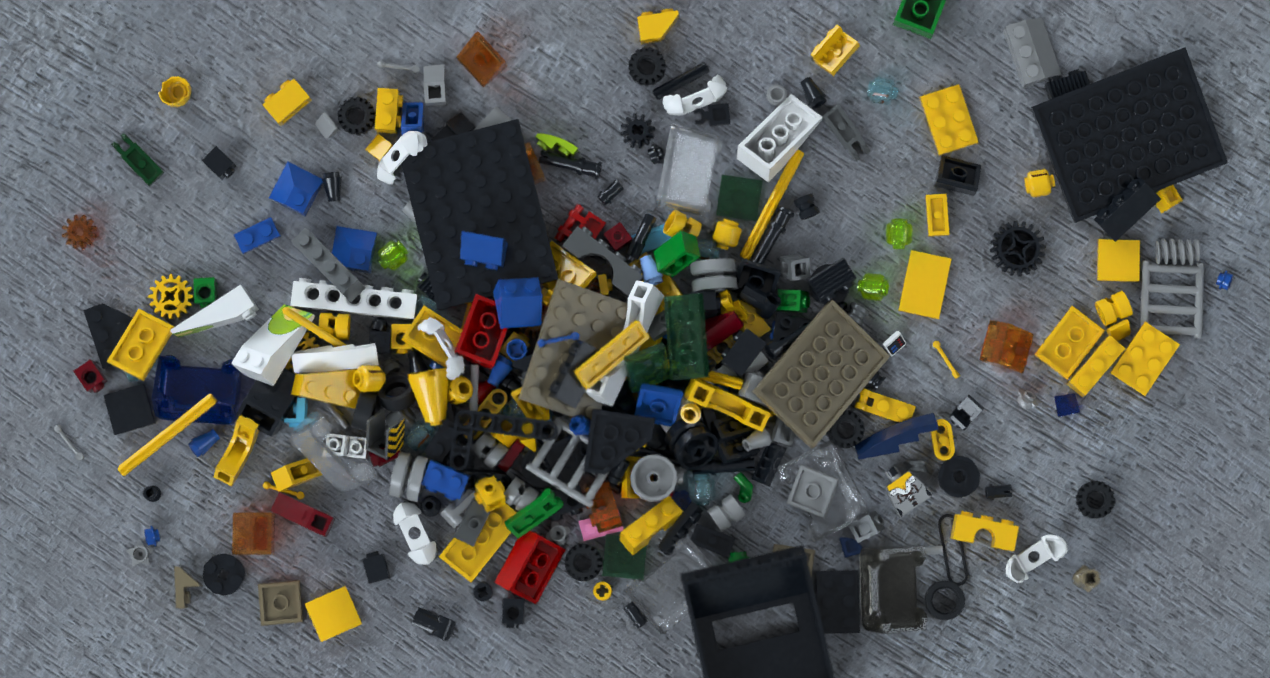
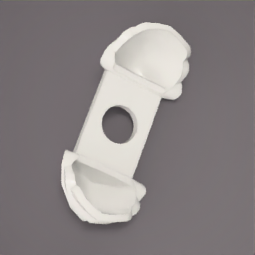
[663,75,727,116]
[377,131,427,185]
[417,317,464,380]
[393,502,437,565]
[1005,534,1067,583]

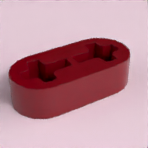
[498,437,526,473]

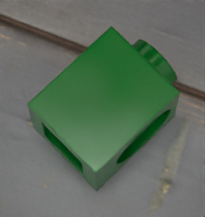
[193,277,218,308]

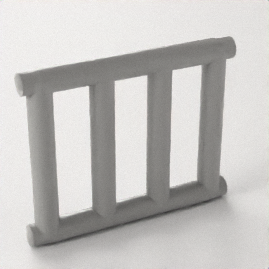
[1140,260,1204,339]
[526,417,610,508]

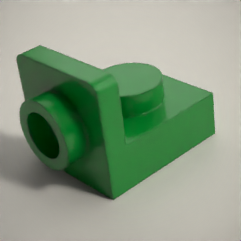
[777,289,810,313]

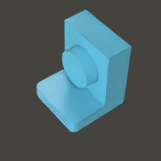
[284,398,308,428]

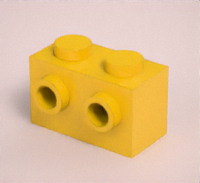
[263,79,312,127]
[375,88,403,134]

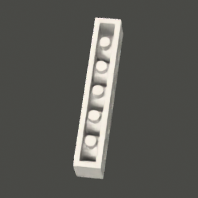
[290,278,419,321]

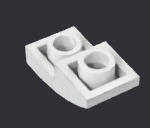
[324,433,369,459]

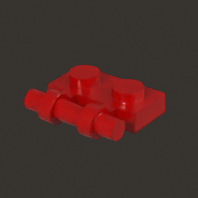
[554,204,606,242]

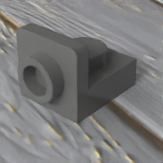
[849,511,885,543]

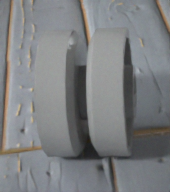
[690,258,738,294]
[389,451,429,502]
[630,455,677,502]

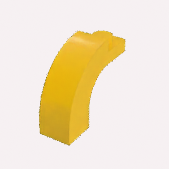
[214,415,260,486]

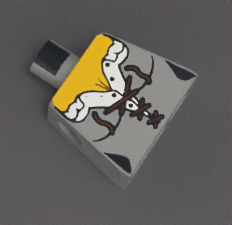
[884,466,933,518]

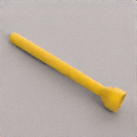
[282,307,347,347]

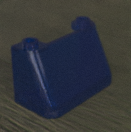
[151,355,242,425]

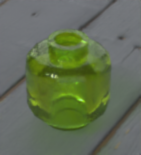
[885,218,913,249]
[377,240,409,271]
[857,273,889,301]

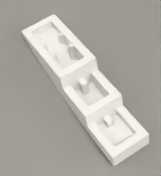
[291,343,379,373]

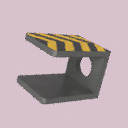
[366,408,405,460]

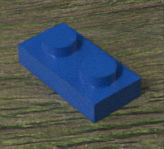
[234,217,281,254]

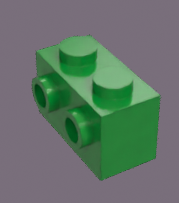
[654,231,701,277]

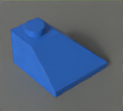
[269,162,323,217]
[332,226,377,273]

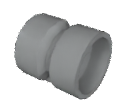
[472,432,509,470]
[504,477,540,511]
[707,494,746,532]

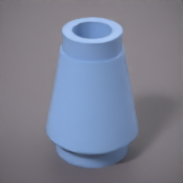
[640,255,663,286]

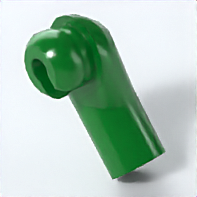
[733,472,753,503]

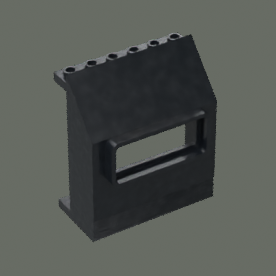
[680,545,835,678]

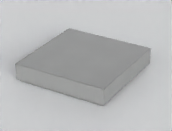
[787,464,840,518]

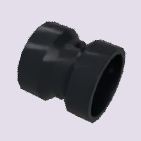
[794,193,820,220]

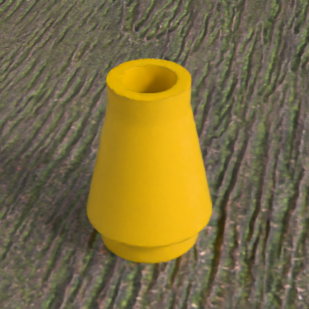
[680,402,702,424]

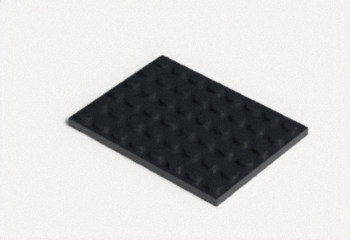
[1031,47,1228,223]
[398,119,559,311]

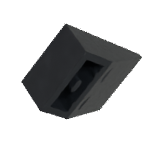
[235,368,297,437]

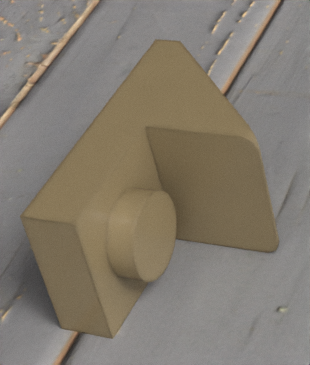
[174,566,203,609]

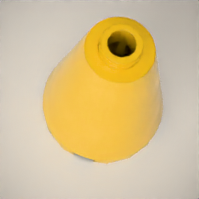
[407,368,449,426]

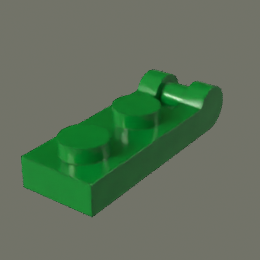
[505,489,563,539]

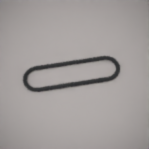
[938,514,968,586]

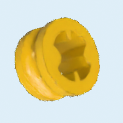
[593,581,612,601]

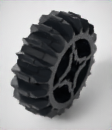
[990,221,1046,277]

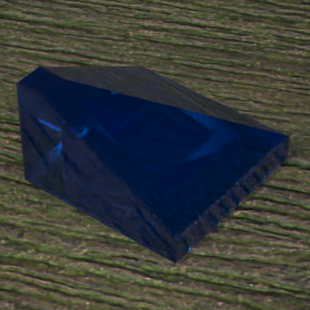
[1054,393,1080,417]

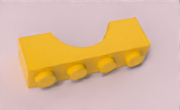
[684,376,771,432]

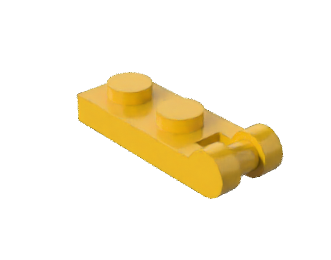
[854,388,916,423]

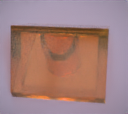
[456,32,507,87]

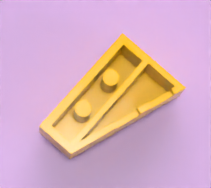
[291,368,361,409]

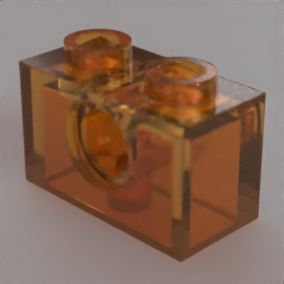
[585,481,623,533]

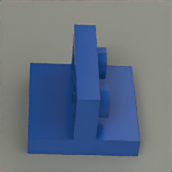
[634,382,683,426]

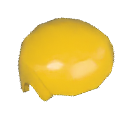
[158,76,191,107]

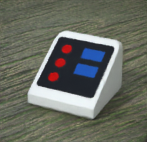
[882,331,906,356]

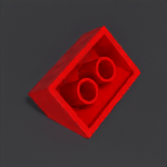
[454,294,508,370]
[494,531,566,604]

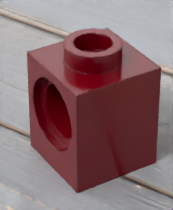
[603,222,632,253]
[73,359,108,393]

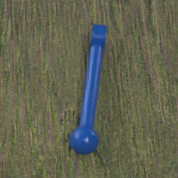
[537,332,580,347]

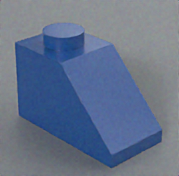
[401,102,424,135]

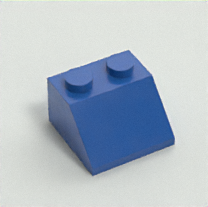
[460,231,508,270]
[493,277,542,329]

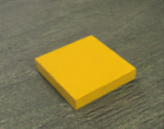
[1097,239,1140,282]

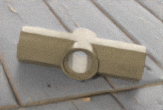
[1072,565,1100,592]

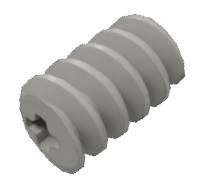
[1155,238,1200,265]

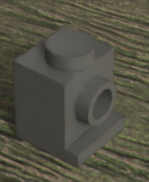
[780,254,811,281]

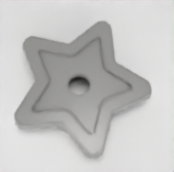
[127,540,154,566]

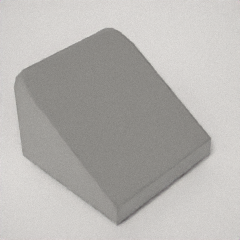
[315,112,339,139]

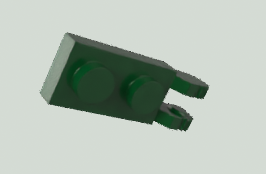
[111,133,165,187]

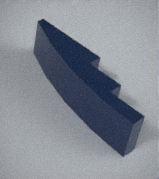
[855,413,939,460]

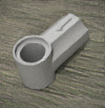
[440,490,476,529]

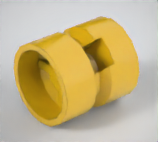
[663,209,702,237]
[1095,291,1133,327]
[319,312,351,340]

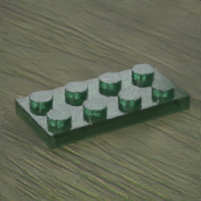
[664,293,709,380]

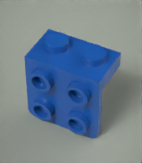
[421,460,470,501]

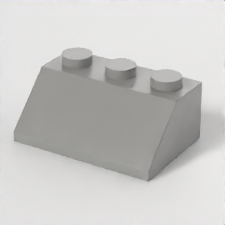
[1003,18,1062,89]

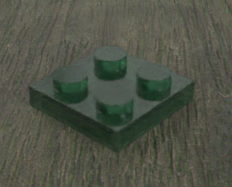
[716,174,763,222]
[624,342,671,393]
[602,534,647,580]

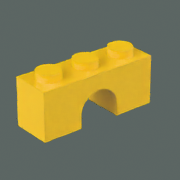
[1066,335,1126,397]
[620,496,682,556]
[950,511,1019,551]

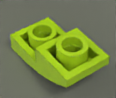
[535,133,578,157]

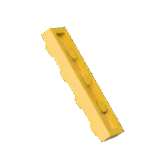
[574,320,650,389]

